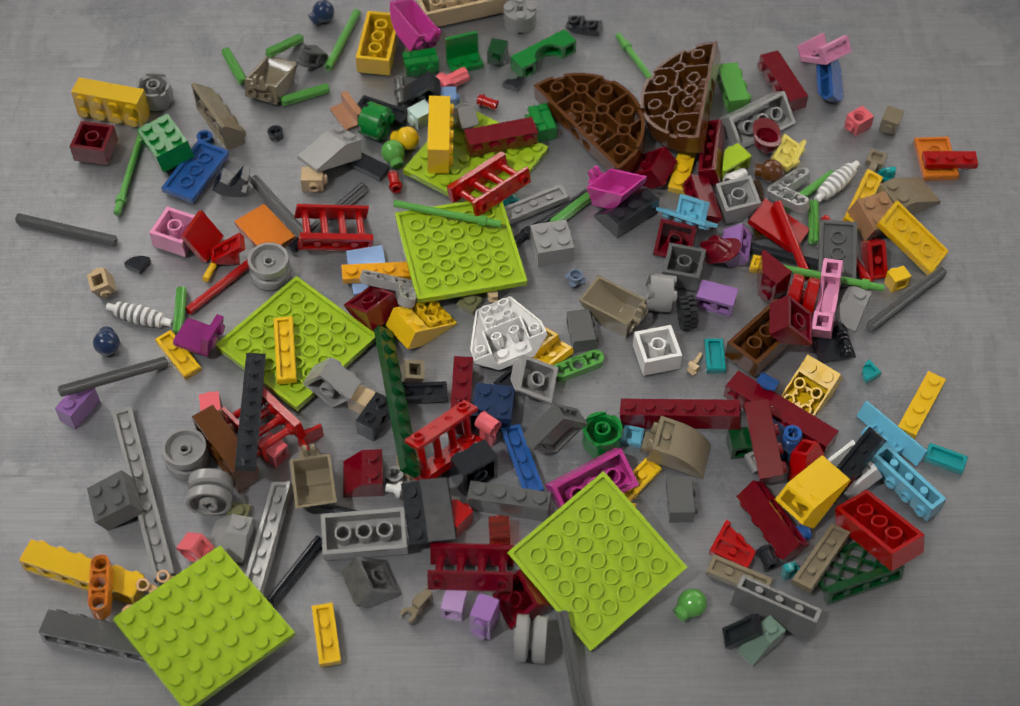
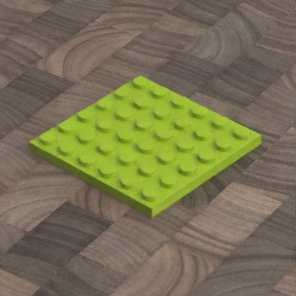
[403,103,549,202]
[395,201,527,303]
[215,276,376,411]
[507,471,687,652]
[113,545,296,706]

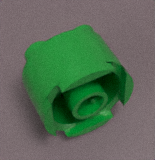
[357,101,395,141]
[582,411,623,458]

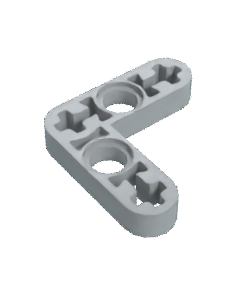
[767,167,810,213]
[359,270,416,308]

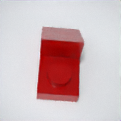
[210,232,245,265]

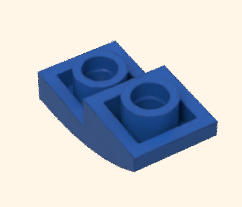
[756,372,780,392]

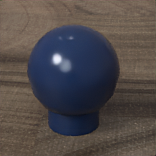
[308,0,335,26]
[93,326,120,356]

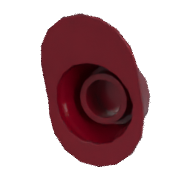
[753,118,782,155]
[700,235,741,264]

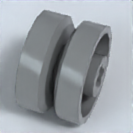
[248,243,291,290]
[162,428,210,480]
[186,468,234,516]
[513,614,548,664]

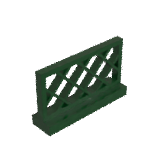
[805,542,905,605]

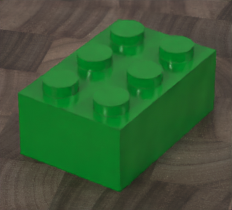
[137,114,194,172]

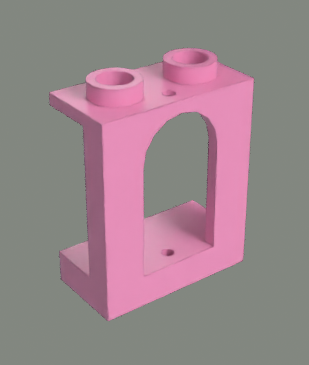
[797,33,852,65]

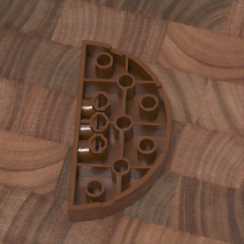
[640,41,721,153]
[533,73,645,172]

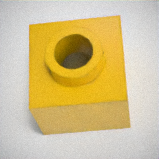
[884,265,911,293]

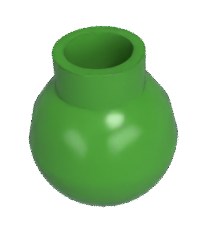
[381,140,405,169]
[673,588,707,622]

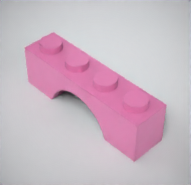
[812,258,843,339]

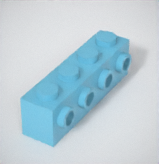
[871,444,946,522]

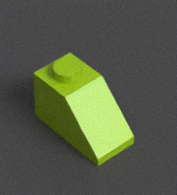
[721,143,752,182]

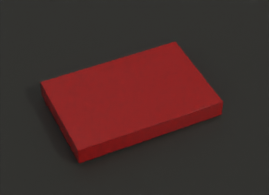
[747,199,809,253]

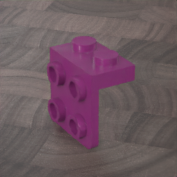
[173,314,225,357]

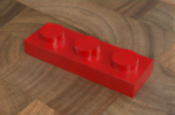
[922,151,978,169]

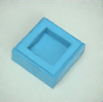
[621,425,644,448]

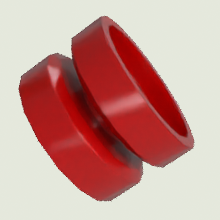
[787,273,820,314]

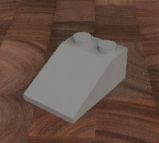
[297,126,361,172]

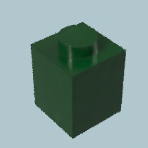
[487,38,508,66]
[726,427,752,459]

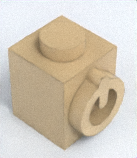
[301,166,327,192]
[87,267,117,298]

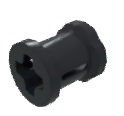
[755,544,781,572]

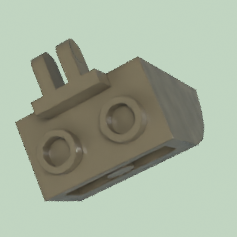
[245,56,298,105]
[579,275,649,338]
[640,416,711,479]
[290,444,337,509]

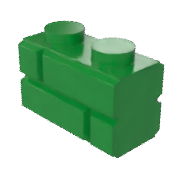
[402,48,440,77]
[525,103,557,143]

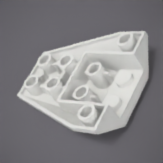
[470,296,547,370]

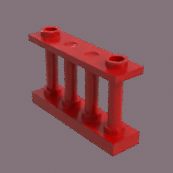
[446,152,531,216]
[294,204,374,251]
[221,387,306,461]
[404,400,483,480]

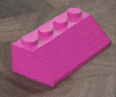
[545,448,639,509]

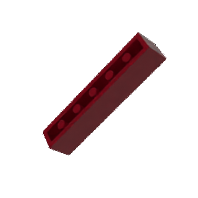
[723,370,839,455]
[619,398,742,430]

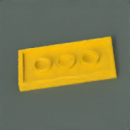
[876,200,949,276]

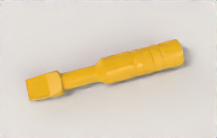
[202,263,217,282]

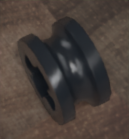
[267,125,284,142]

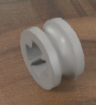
[386,466,404,485]

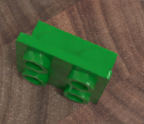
[445,31,484,73]

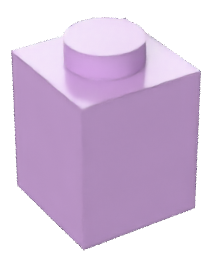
[441,590,467,622]

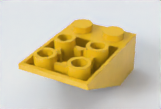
[386,301,457,350]
[781,354,843,416]
[775,455,851,529]

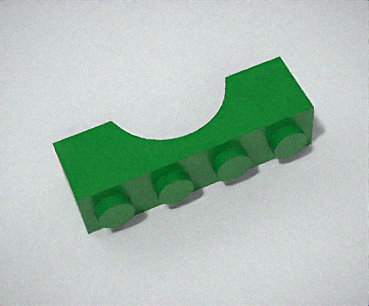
[510,29,577,79]

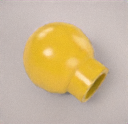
[390,126,419,151]

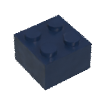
[471,383,515,431]

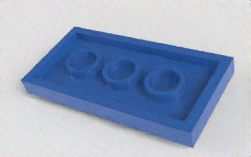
[161,140,230,204]

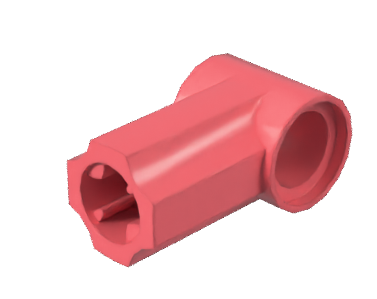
[436,67,470,87]
[474,411,501,446]

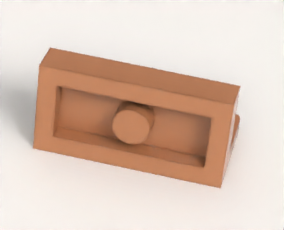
[330,91,361,131]

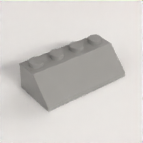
[719,91,796,148]

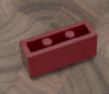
[682,174,722,229]

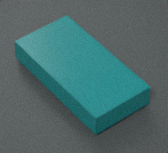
[704,338,726,374]
[923,443,968,476]

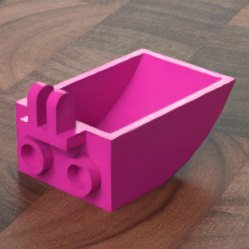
[390,0,442,51]
[586,165,647,209]

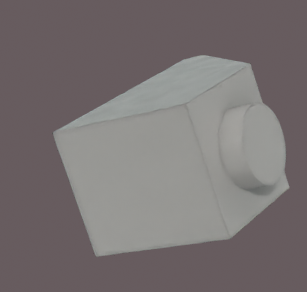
[451,103,479,130]

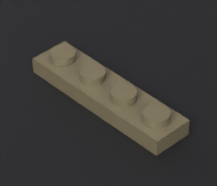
[792,523,850,594]

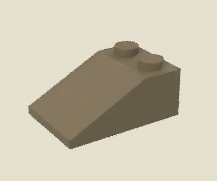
[877,177,941,215]

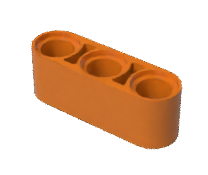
[88,554,114,620]

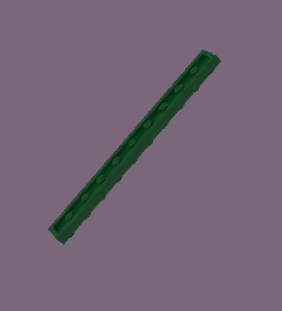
[374,325,421,478]

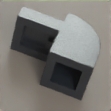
[212,165,251,197]

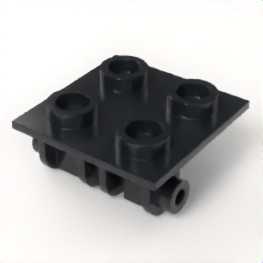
[812,320,856,362]

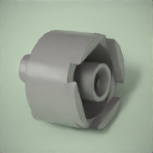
[503,0,536,35]
[136,72,174,111]
[644,273,677,313]

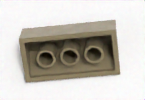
[191,83,246,151]

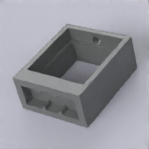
[523,403,587,454]

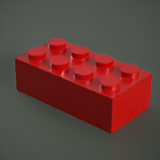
[835,489,925,572]

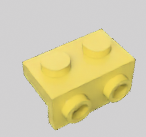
[770,134,807,173]

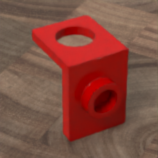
[297,423,324,451]

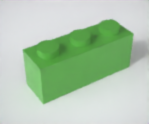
[717,62,751,113]

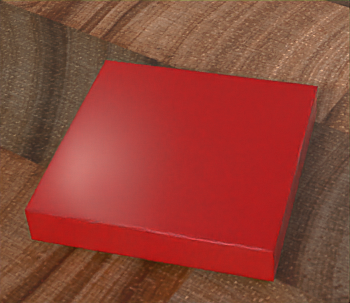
[180,210,224,263]

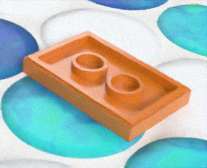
[913,136,959,181]
[234,204,295,247]

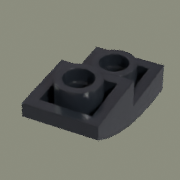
[566,15,603,36]

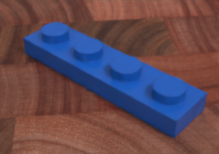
[501,423,544,491]

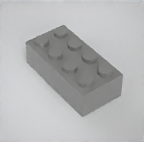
[321,507,408,561]

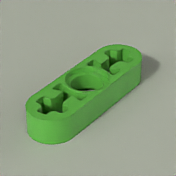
[554,349,604,382]

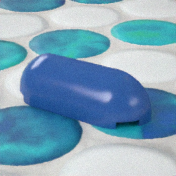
[816,59,843,102]

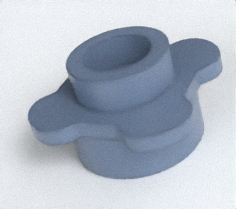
[565,269,586,287]

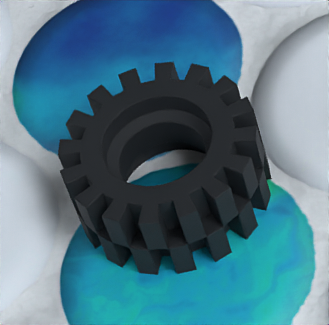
[676,295,699,330]

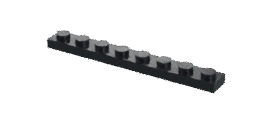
[235,353,266,472]

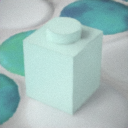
[407,100,429,130]

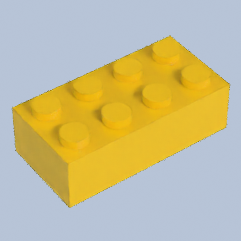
[356,11,399,75]
[71,77,150,128]
[427,96,454,173]

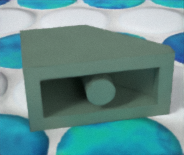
[737,615,786,667]

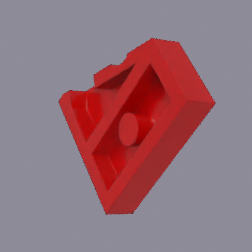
[709,519,756,568]

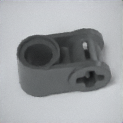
[295,45,328,67]

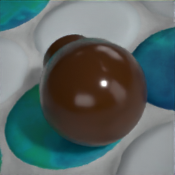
[755,159,784,184]

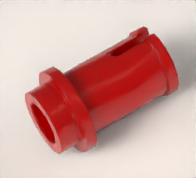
[476,94,499,111]
[387,171,403,193]

